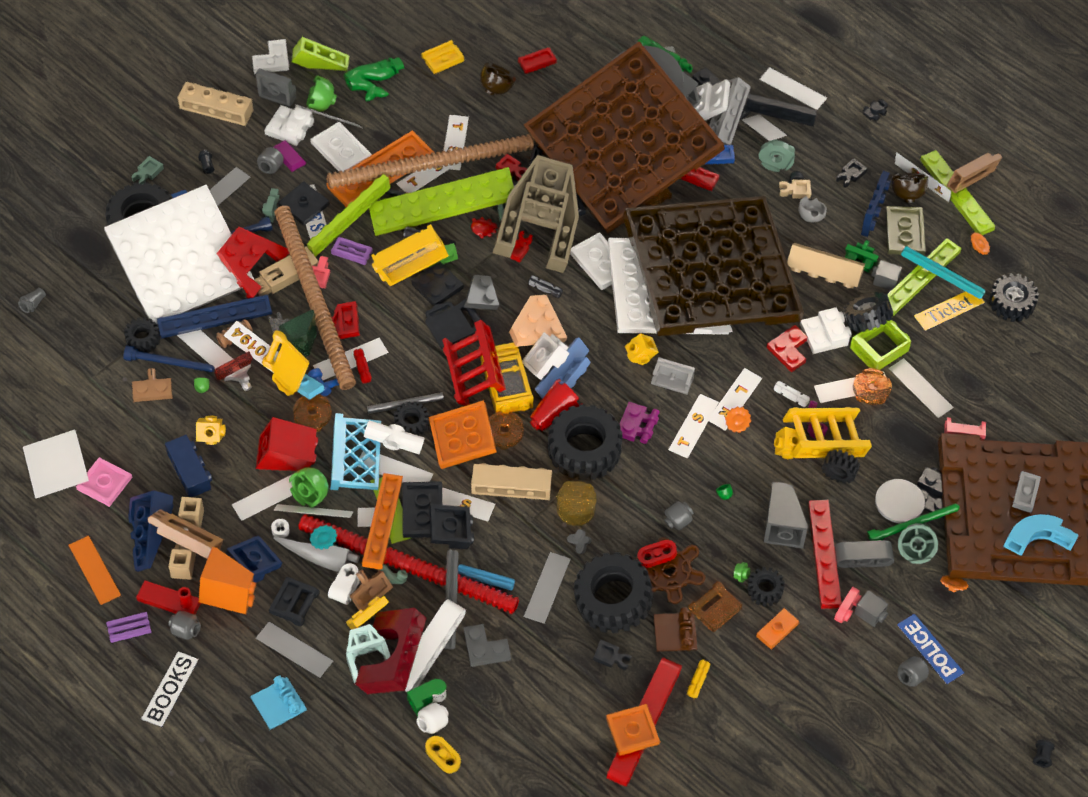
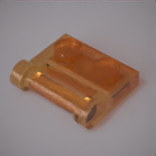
[688,581,743,633]

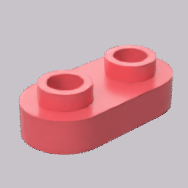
[834,587,862,623]

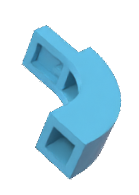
[1003,515,1079,556]

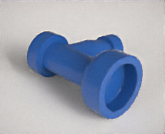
[307,368,339,397]

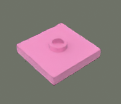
[76,457,132,507]

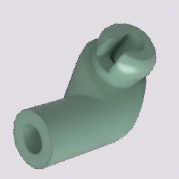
[378,565,408,584]

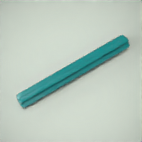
[901,246,986,299]

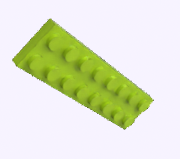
[369,167,514,236]

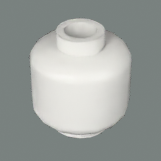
[417,703,448,734]

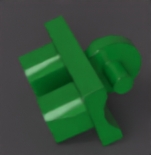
[845,240,879,273]

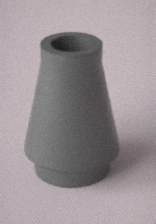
[18,288,46,313]

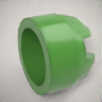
[194,378,209,393]

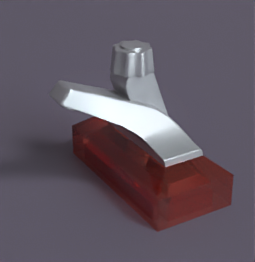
[214,351,253,391]

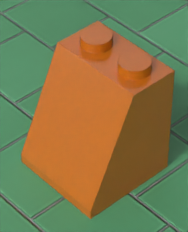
[199,547,256,614]

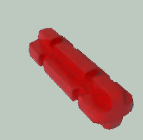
[353,348,372,384]

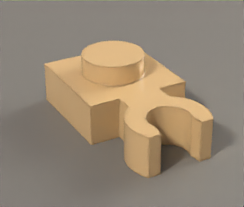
[779,180,811,199]

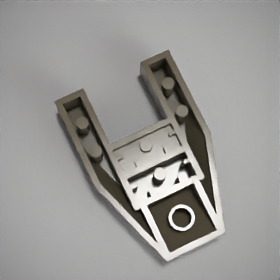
[493,155,579,273]

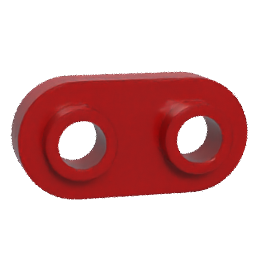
[637,540,677,568]

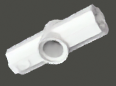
[364,420,425,454]

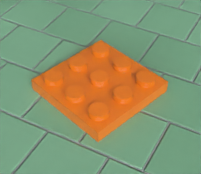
[429,400,497,469]

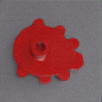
[471,217,497,238]

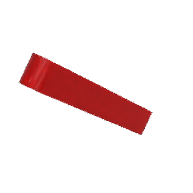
[607,658,682,787]

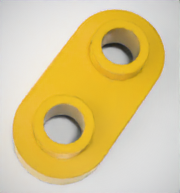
[425,736,461,773]

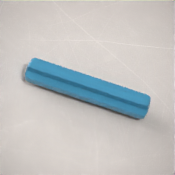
[458,564,515,590]

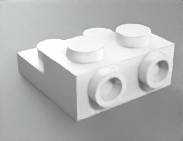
[694,80,730,120]
[265,105,314,146]
[800,307,851,354]
[522,332,570,380]

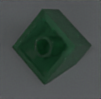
[279,309,317,358]

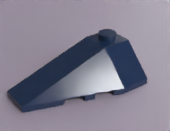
[128,490,173,572]

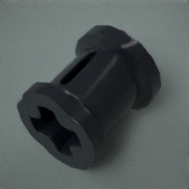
[1033,740,1055,768]

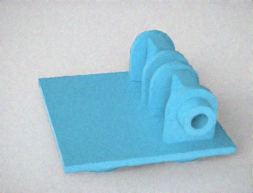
[250,675,307,730]

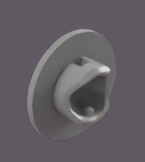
[875,479,925,523]

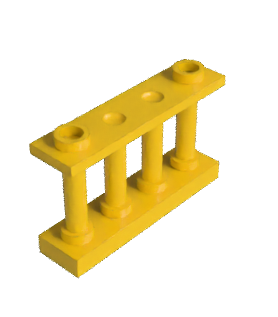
[783,407,872,458]

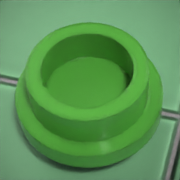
[734,562,750,582]

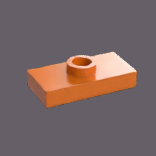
[756,608,799,650]

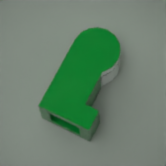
[407,679,447,716]

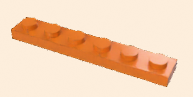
[362,473,403,570]

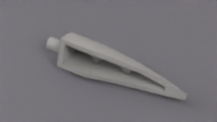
[274,536,360,572]

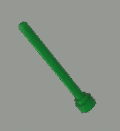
[867,504,960,541]

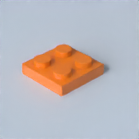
[606,704,660,756]

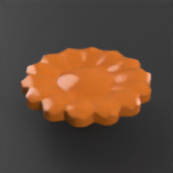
[971,232,990,255]
[725,406,751,433]
[940,575,968,592]

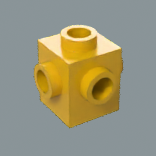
[625,333,659,365]
[196,416,226,445]
[774,427,799,459]

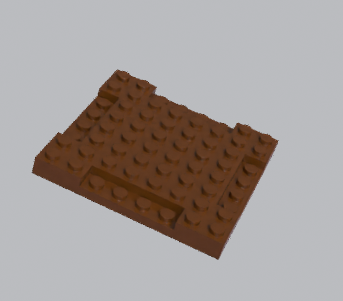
[524,41,725,234]
[938,433,1088,586]

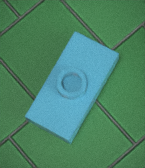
[297,374,324,400]

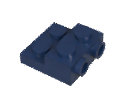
[225,535,282,583]

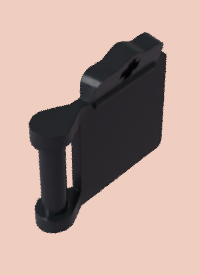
[425,298,486,349]

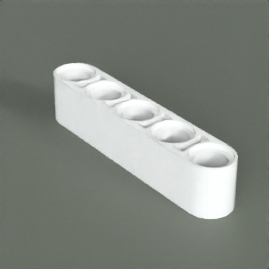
[405,599,466,692]

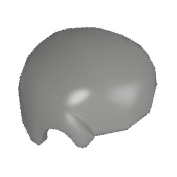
[799,196,827,222]

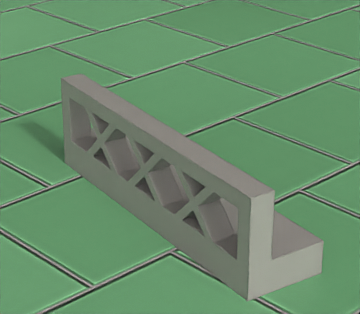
[709,77,751,145]

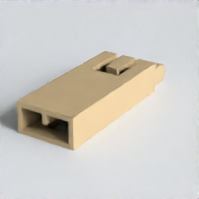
[254,246,319,296]

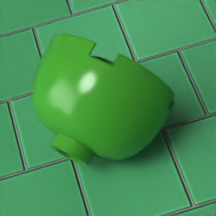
[306,76,337,112]
[289,467,328,508]

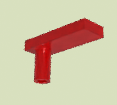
[136,581,201,614]

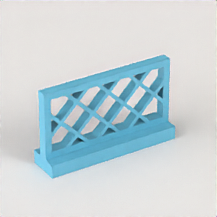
[330,413,381,490]

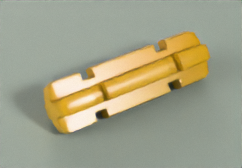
[687,660,710,698]

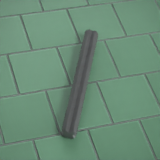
[444,550,459,650]

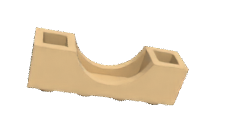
[169,497,204,580]

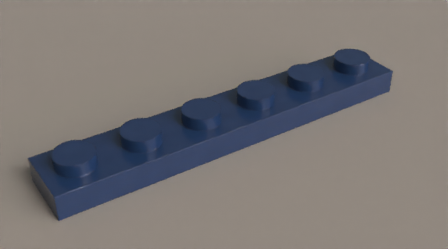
[157,295,272,339]

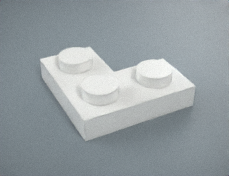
[252,39,289,74]

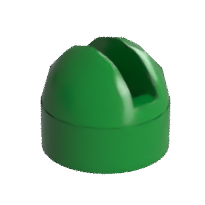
[716,484,733,500]

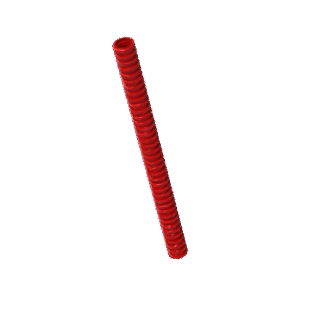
[298,514,519,614]

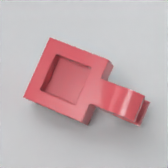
[312,256,330,288]

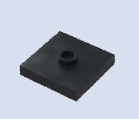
[278,182,330,225]

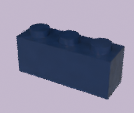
[165,435,212,498]

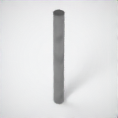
[367,392,444,414]

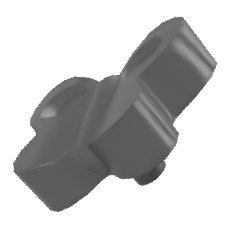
[567,529,592,554]

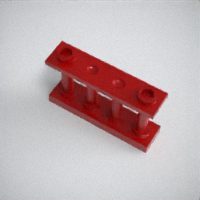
[442,320,506,406]

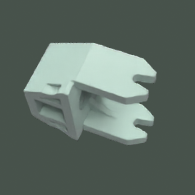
[346,624,390,683]

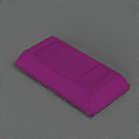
[273,140,306,172]

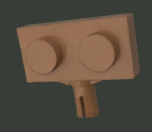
[132,368,172,402]
[349,570,393,611]

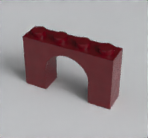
[355,608,427,694]

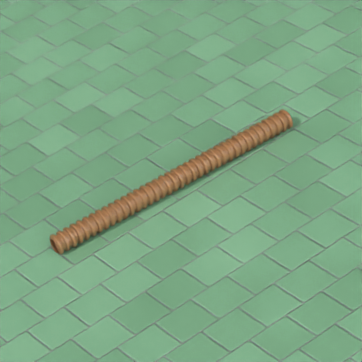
[327,134,534,189]
[274,206,356,390]

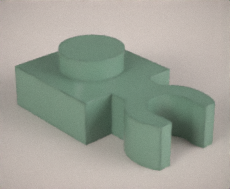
[132,156,164,184]
[262,188,279,222]

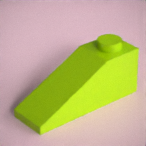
[292,37,349,71]

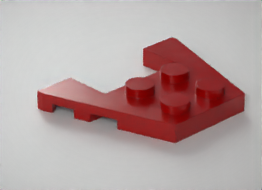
[216,227,289,299]

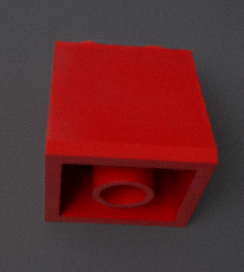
[256,417,318,471]

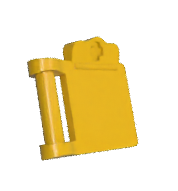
[262,330,309,396]

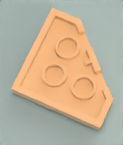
[509,295,567,347]

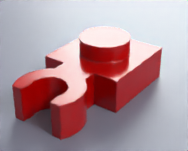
[496,154,527,181]
[510,231,532,263]

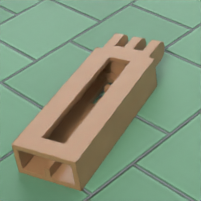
[947,153,1002,193]
[148,510,223,559]

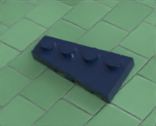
[861,171,891,237]

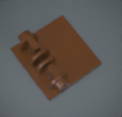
[654,607,697,651]

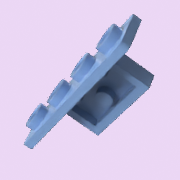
[535,338,591,399]

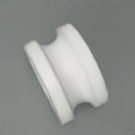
[271,519,290,538]

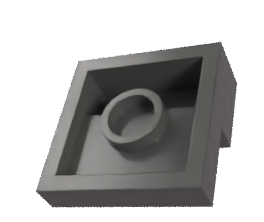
[256,68,297,107]

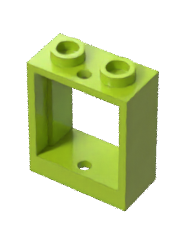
[850,320,911,373]

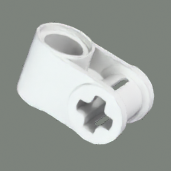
[328,563,360,605]

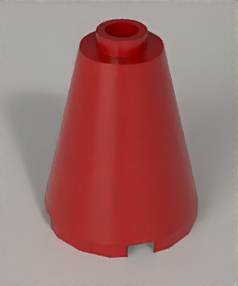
[530,379,583,431]

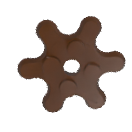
[635,537,706,604]

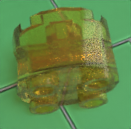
[556,481,597,526]

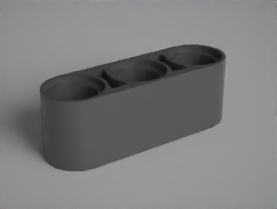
[834,540,894,568]

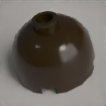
[480,62,516,95]
[892,173,928,203]

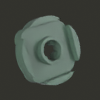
[759,139,795,172]

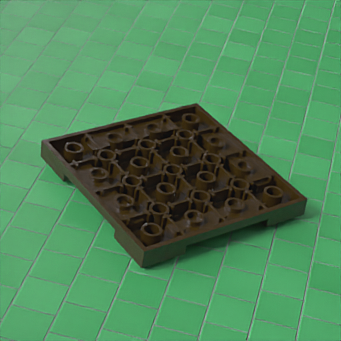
[623,196,804,336]

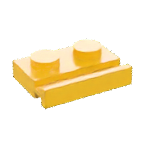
[422,40,464,74]

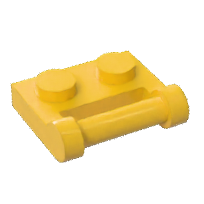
[346,596,389,630]

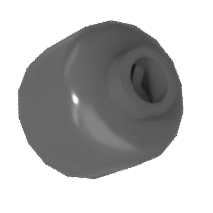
[257,147,283,174]
[664,501,694,530]
[169,610,201,640]
[898,656,929,687]

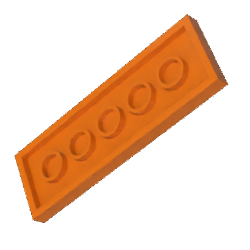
[327,130,434,208]

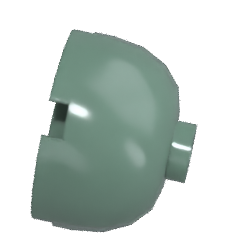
[898,523,938,564]

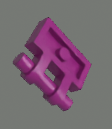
[620,402,659,444]

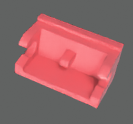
[944,417,986,440]

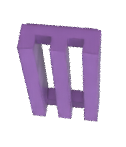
[331,237,373,265]
[106,612,152,643]

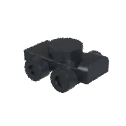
[863,99,888,122]

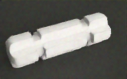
[774,381,810,407]

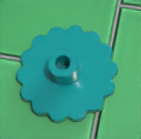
[310,525,337,550]

